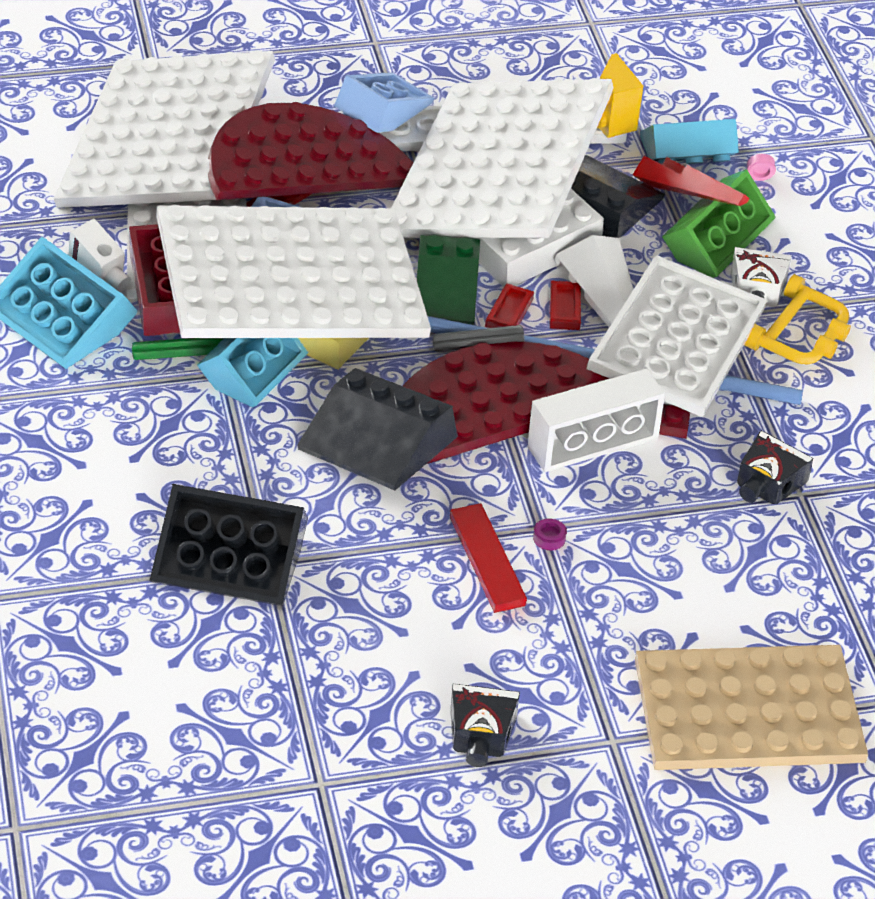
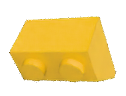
[597,53,644,138]

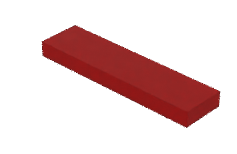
[450,503,527,613]

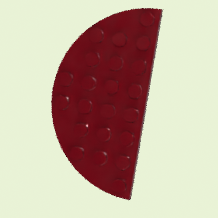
[208,102,414,200]
[403,341,610,464]

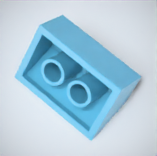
[640,119,739,164]
[197,338,308,407]

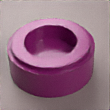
[533,518,567,551]

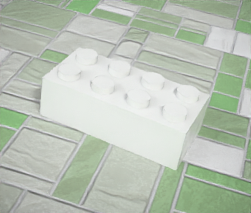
[472,189,604,287]
[527,368,665,472]

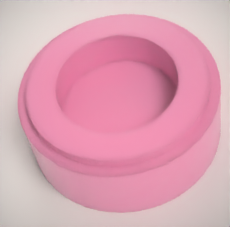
[747,154,776,181]

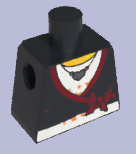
[737,430,814,504]
[450,683,520,767]

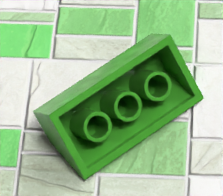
[662,169,776,278]

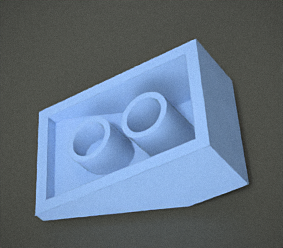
[334,72,435,133]

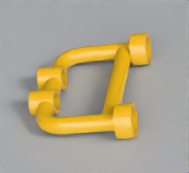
[744,274,851,365]

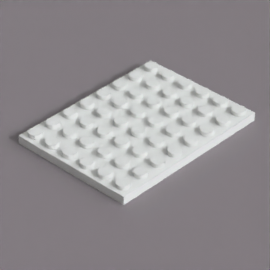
[53,50,275,208]
[391,78,614,238]
[156,205,431,338]

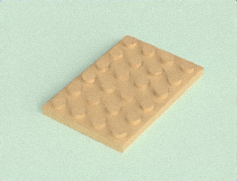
[635,645,868,770]

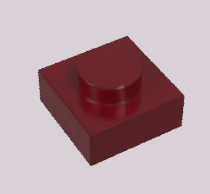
[659,404,691,439]

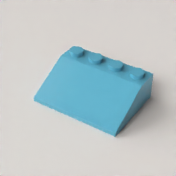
[0,237,139,369]

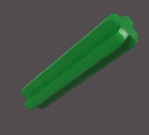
[132,338,223,360]

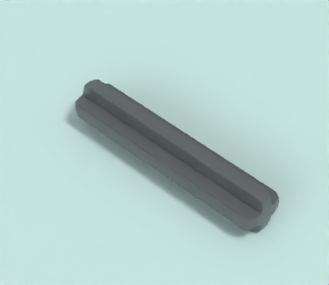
[433,325,524,352]

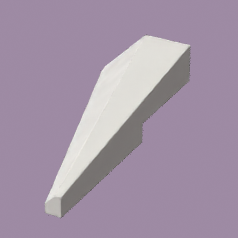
[554,235,634,327]

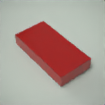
[550,280,581,331]
[485,283,534,328]

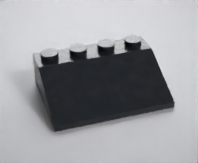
[571,154,665,238]
[297,368,458,491]
[150,484,308,606]

